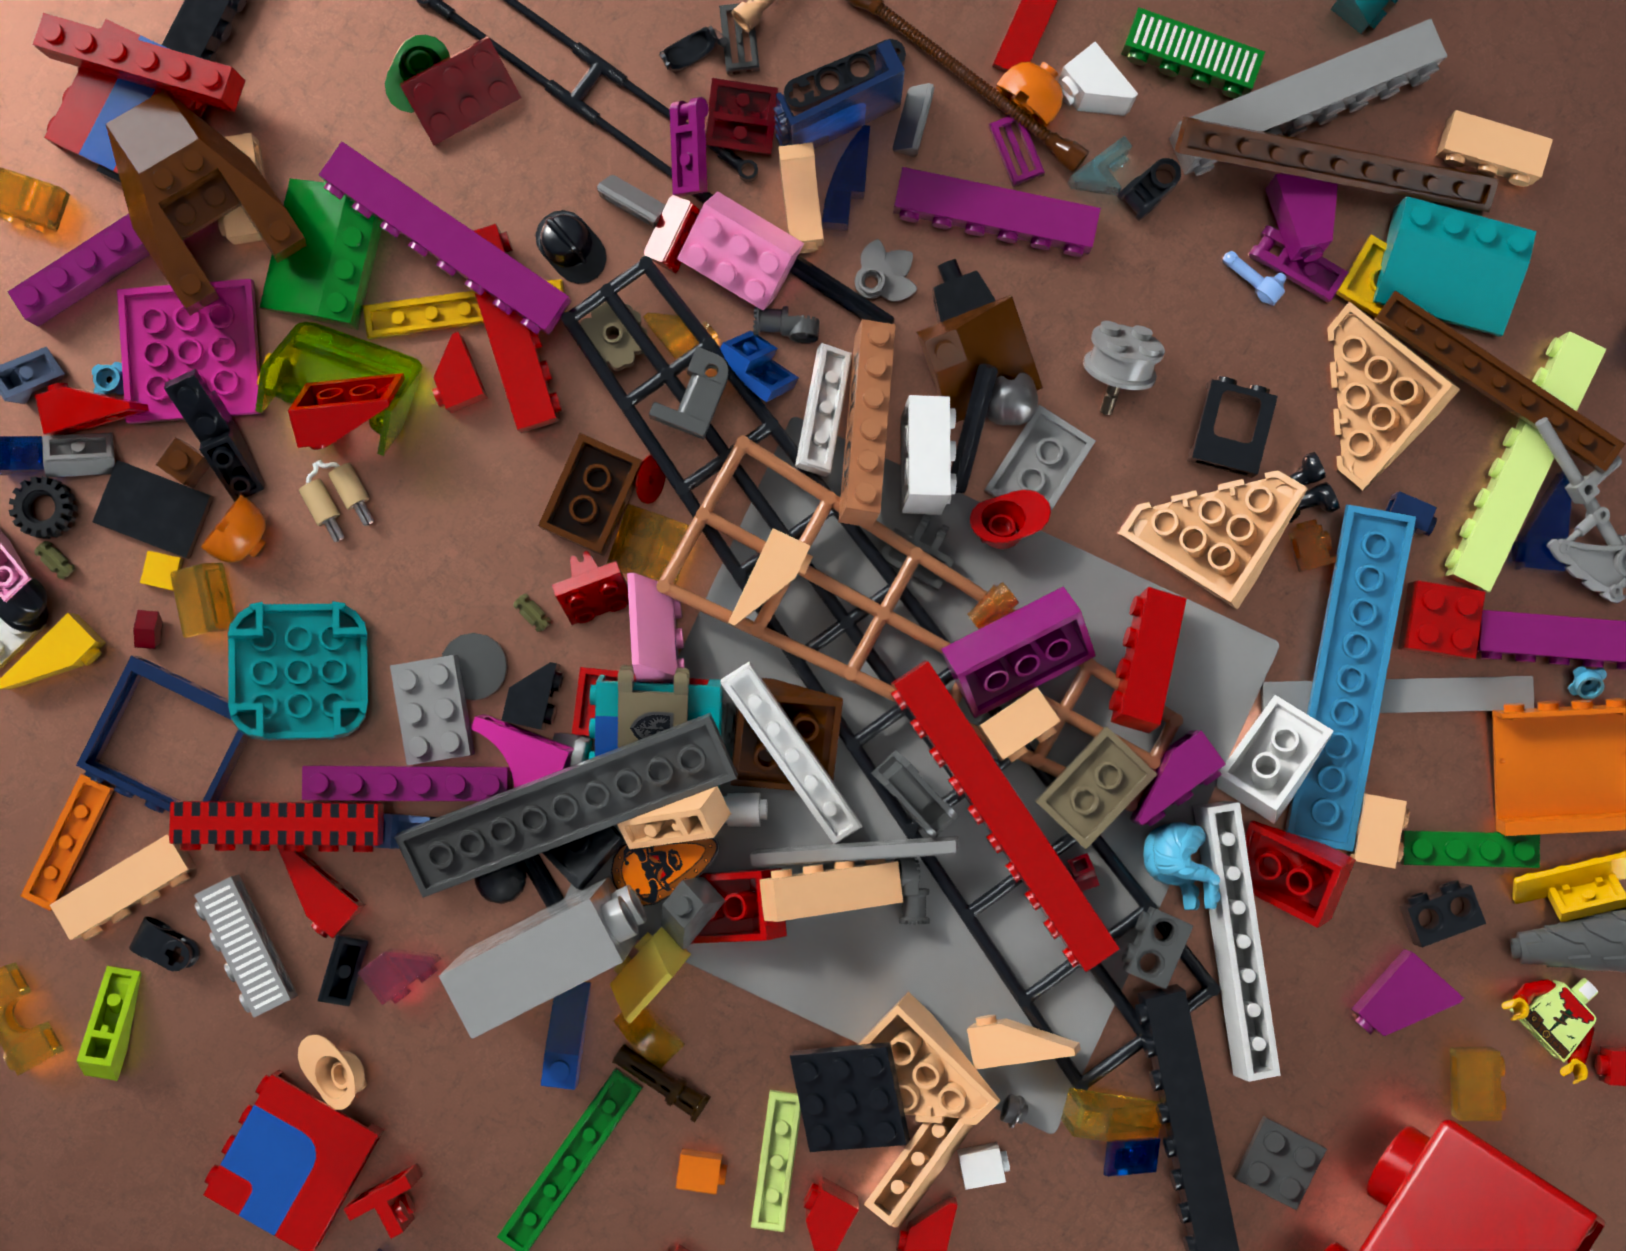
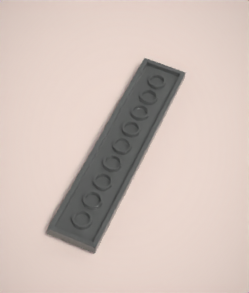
[394,712,738,898]

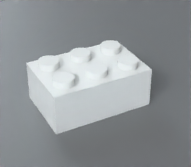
[901,395,957,515]

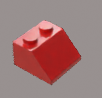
[803,1176,859,1251]

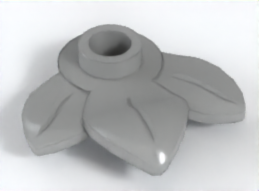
[855,239,917,302]

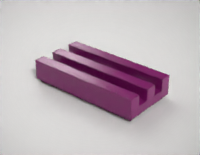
[988,115,1045,188]

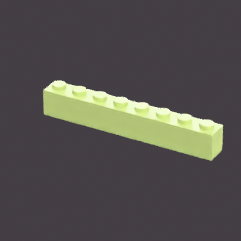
[1445,331,1606,593]

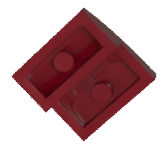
[705,78,778,155]

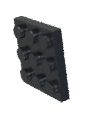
[789,1042,910,1152]

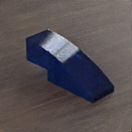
[822,125,870,231]

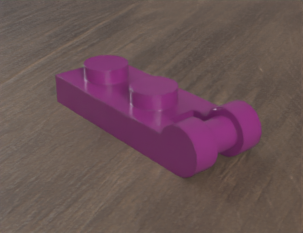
[670,97,709,196]
[1248,225,1348,303]

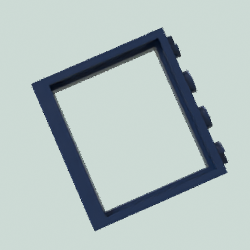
[76,655,249,813]

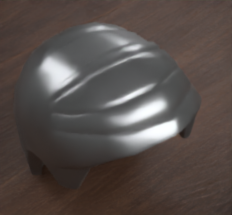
[986,373,1038,426]

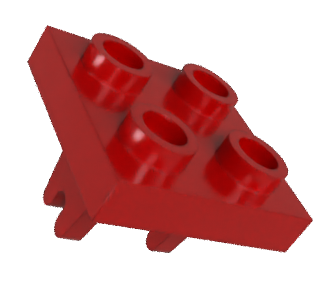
[552,551,629,625]

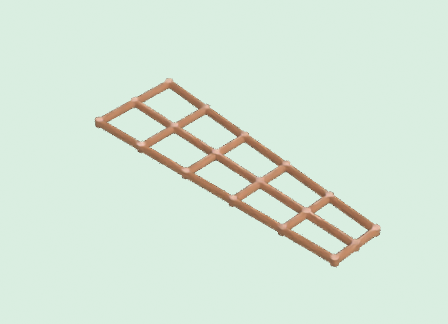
[656,435,1183,811]

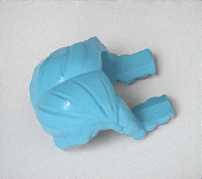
[1143,822,1221,910]

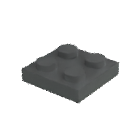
[1233,1116,1327,1211]

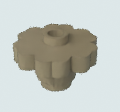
[580,302,648,371]

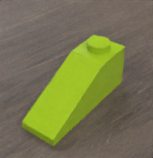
[76,966,141,1081]

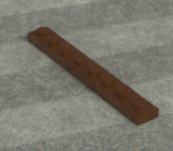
[1374,291,1625,474]

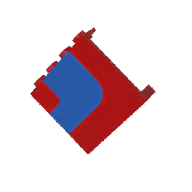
[203,1070,385,1251]

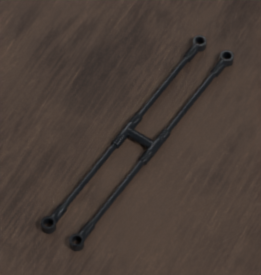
[416,0,758,204]

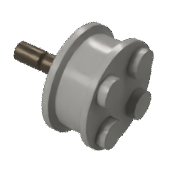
[1083,321,1165,415]

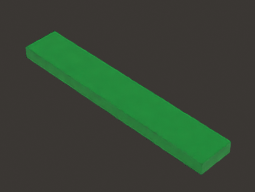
[497,1067,644,1251]

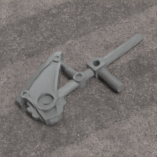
[1535,417,1626,604]

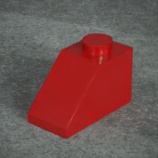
[432,331,488,413]
[896,1196,958,1251]

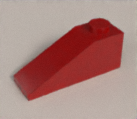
[35,383,149,435]
[277,845,366,939]

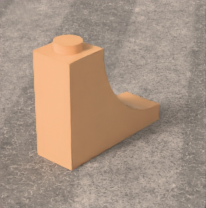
[779,142,824,253]

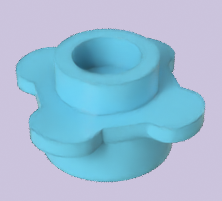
[92,362,124,395]
[1568,666,1607,699]

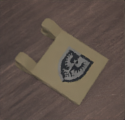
[618,665,690,748]

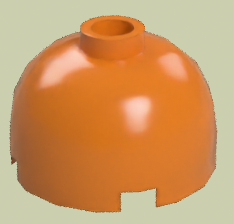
[996,62,1063,127]
[201,495,266,563]

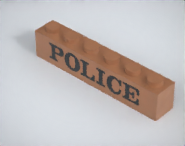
[838,319,896,527]

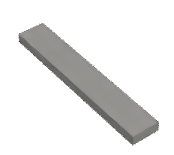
[750,836,959,867]

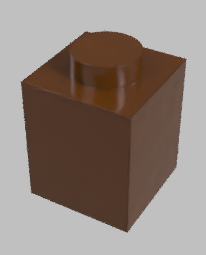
[156,437,210,489]

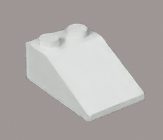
[1217,695,1333,824]

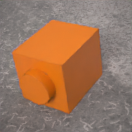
[675,1148,728,1194]

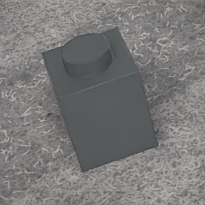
[661,876,726,950]

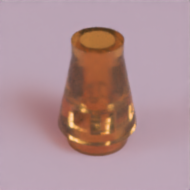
[967,582,1020,629]

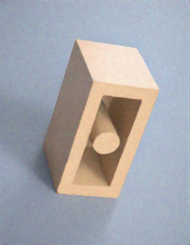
[977,687,1061,763]
[1348,794,1410,869]

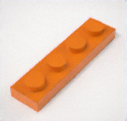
[20,773,114,911]

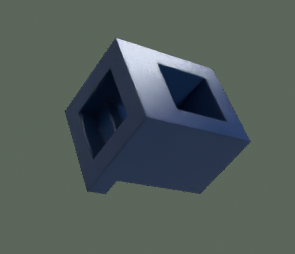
[1385,491,1437,537]

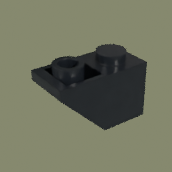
[501,662,564,730]

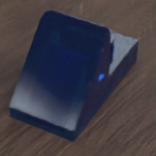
[0,436,44,476]
[1103,1131,1160,1177]

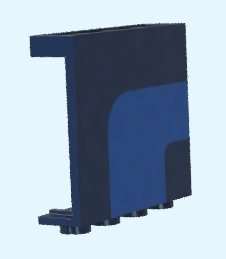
[773,39,905,149]

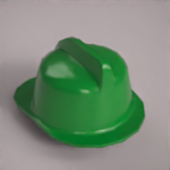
[384,34,450,113]

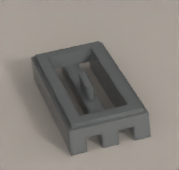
[719,3,760,74]

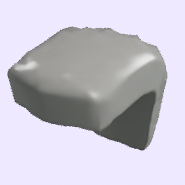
[553,733,593,767]

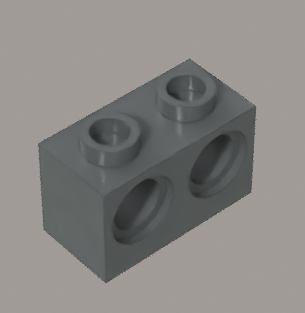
[1122,906,1193,989]

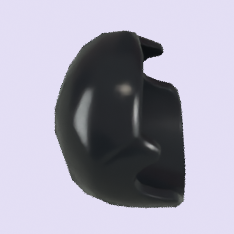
[474,861,527,904]

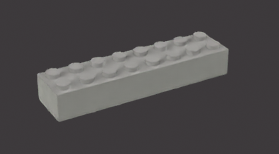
[1169,19,1447,176]

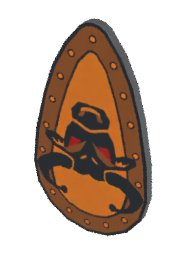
[611,837,720,906]

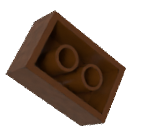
[538,433,642,556]

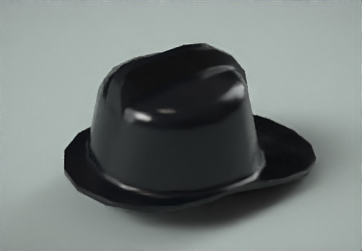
[535,210,607,284]
[0,576,49,633]

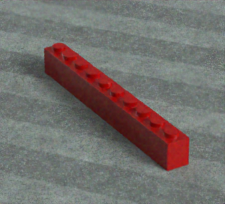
[890,660,1120,972]

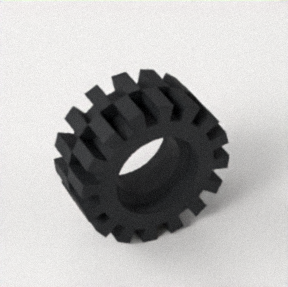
[9,476,78,539]

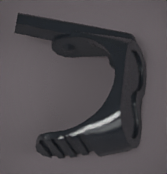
[659,26,728,71]

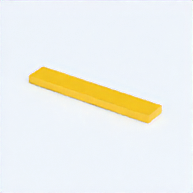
[363,279,567,340]

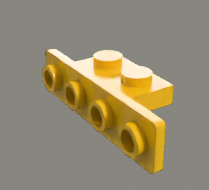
[1512,850,1626,922]

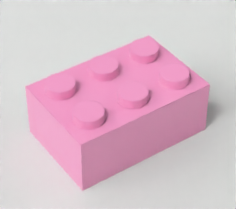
[677,191,804,311]

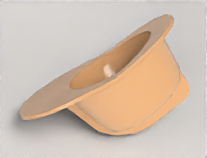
[298,1035,367,1110]

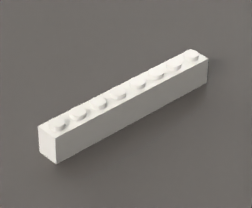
[1193,801,1281,1082]

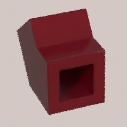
[133,610,163,649]
[1067,853,1100,892]

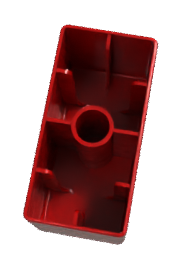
[1324,1120,1606,1251]

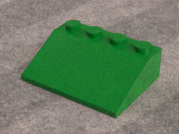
[259,178,383,330]

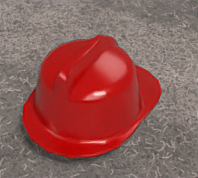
[969,489,1051,549]

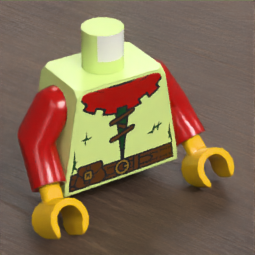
[1502,978,1599,1085]

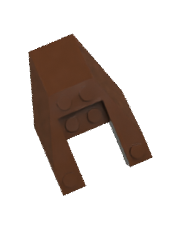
[106,89,307,316]

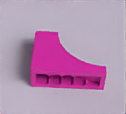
[471,714,574,788]

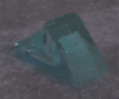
[1067,136,1132,195]

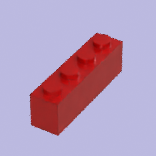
[1109,587,1187,734]

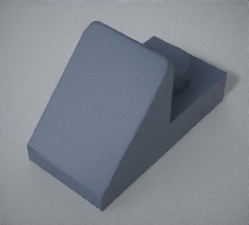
[0,346,65,404]

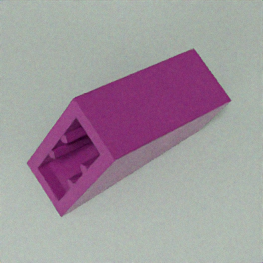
[1265,173,1338,262]
[1351,949,1464,1036]

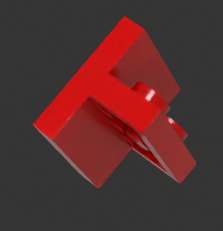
[344,1163,423,1239]

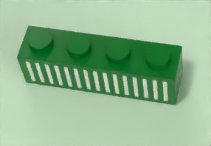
[1121,7,1265,99]

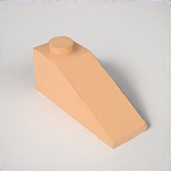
[728,528,813,626]
[617,786,731,849]
[967,1015,1081,1070]

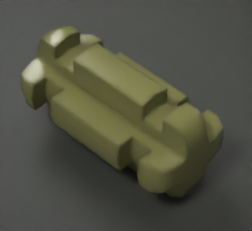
[34,541,75,579]
[513,594,551,632]

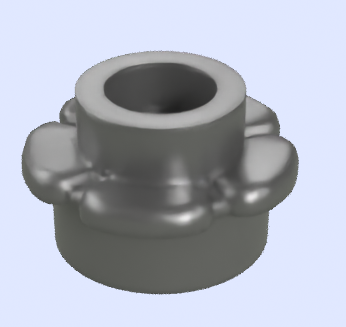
[1000,1094,1028,1128]

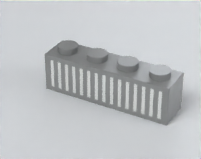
[194,875,298,1018]

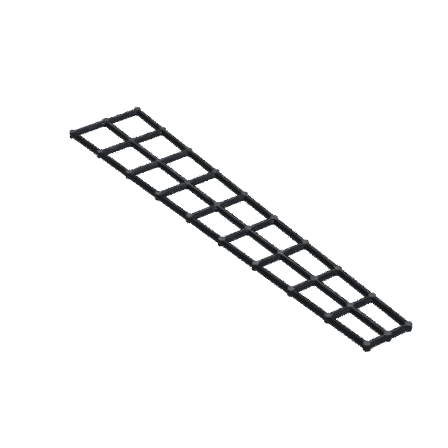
[561,256,1220,1094]

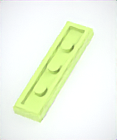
[751,1090,801,1232]

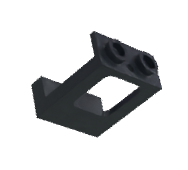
[1187,376,1278,478]

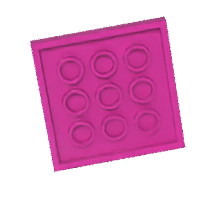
[117,279,263,424]

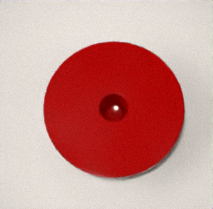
[636,454,666,504]

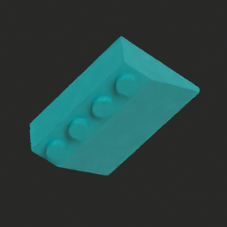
[1372,196,1537,337]

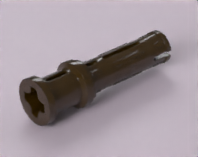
[612,1044,711,1123]

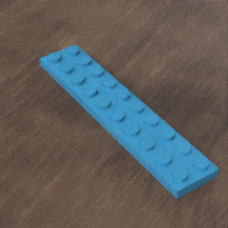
[1285,505,1416,852]

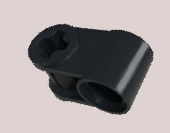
[1117,158,1181,221]
[129,916,200,971]

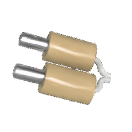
[299,460,374,542]

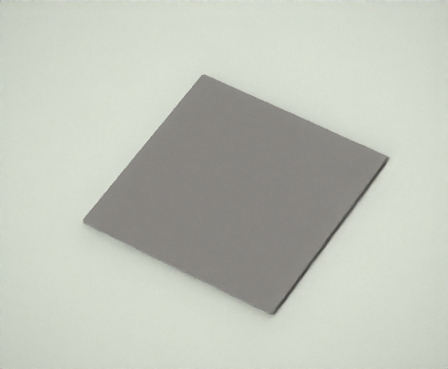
[564,417,1279,1134]

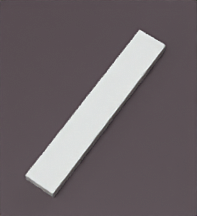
[721,661,863,844]

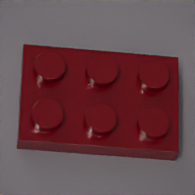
[400,36,522,145]

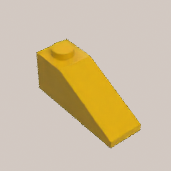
[0,613,106,690]

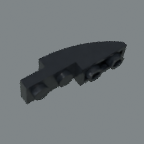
[164,369,265,502]

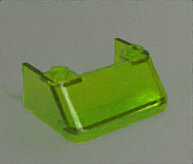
[255,322,422,456]

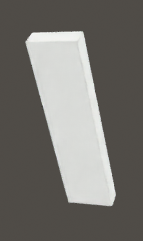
[795,343,852,477]

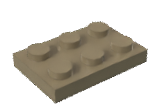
[1035,726,1157,849]

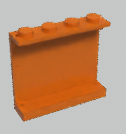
[1492,698,1626,836]

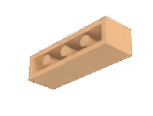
[50,834,197,941]
[759,859,903,922]
[864,1117,974,1228]

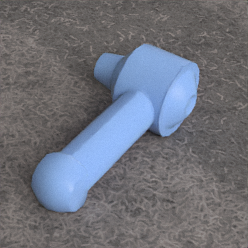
[1223,251,1287,306]

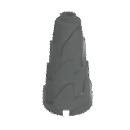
[1510,907,1626,973]

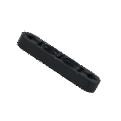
[784,39,906,112]

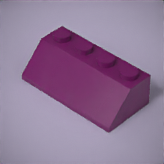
[941,586,1096,719]

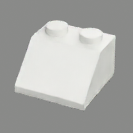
[1058,42,1138,116]

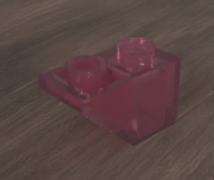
[358,948,441,1005]

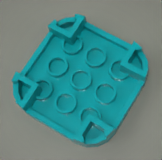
[228,601,368,741]

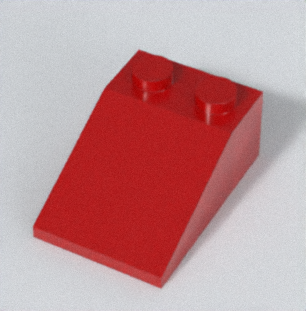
[288,373,405,450]
[1245,821,1356,928]
[691,868,787,944]

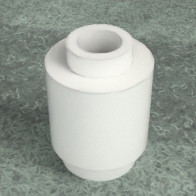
[723,792,768,827]

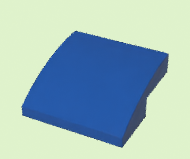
[720,331,799,402]

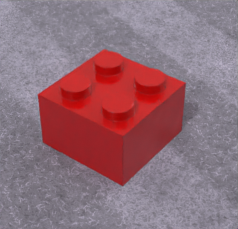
[1398,580,1486,660]

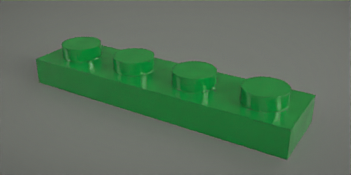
[1401,830,1540,868]

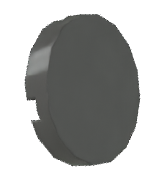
[442,633,508,700]

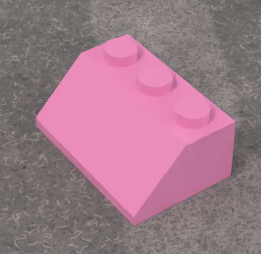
[627,573,685,684]

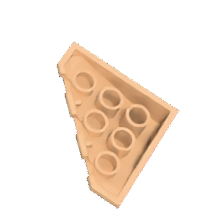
[1327,302,1460,491]
[1119,470,1308,610]
[857,991,1000,1125]

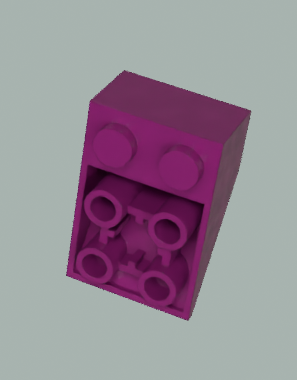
[1130,730,1226,827]

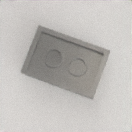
[984,405,1096,510]
[390,654,475,766]

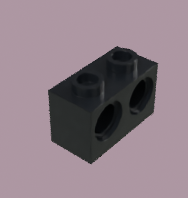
[1399,880,1486,948]

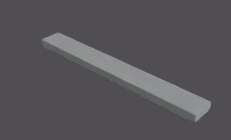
[1261,676,1534,714]

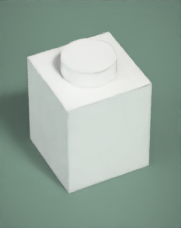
[957,1142,1010,1190]

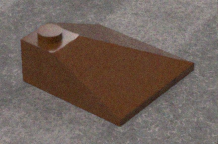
[916,295,1043,423]
[730,678,843,791]

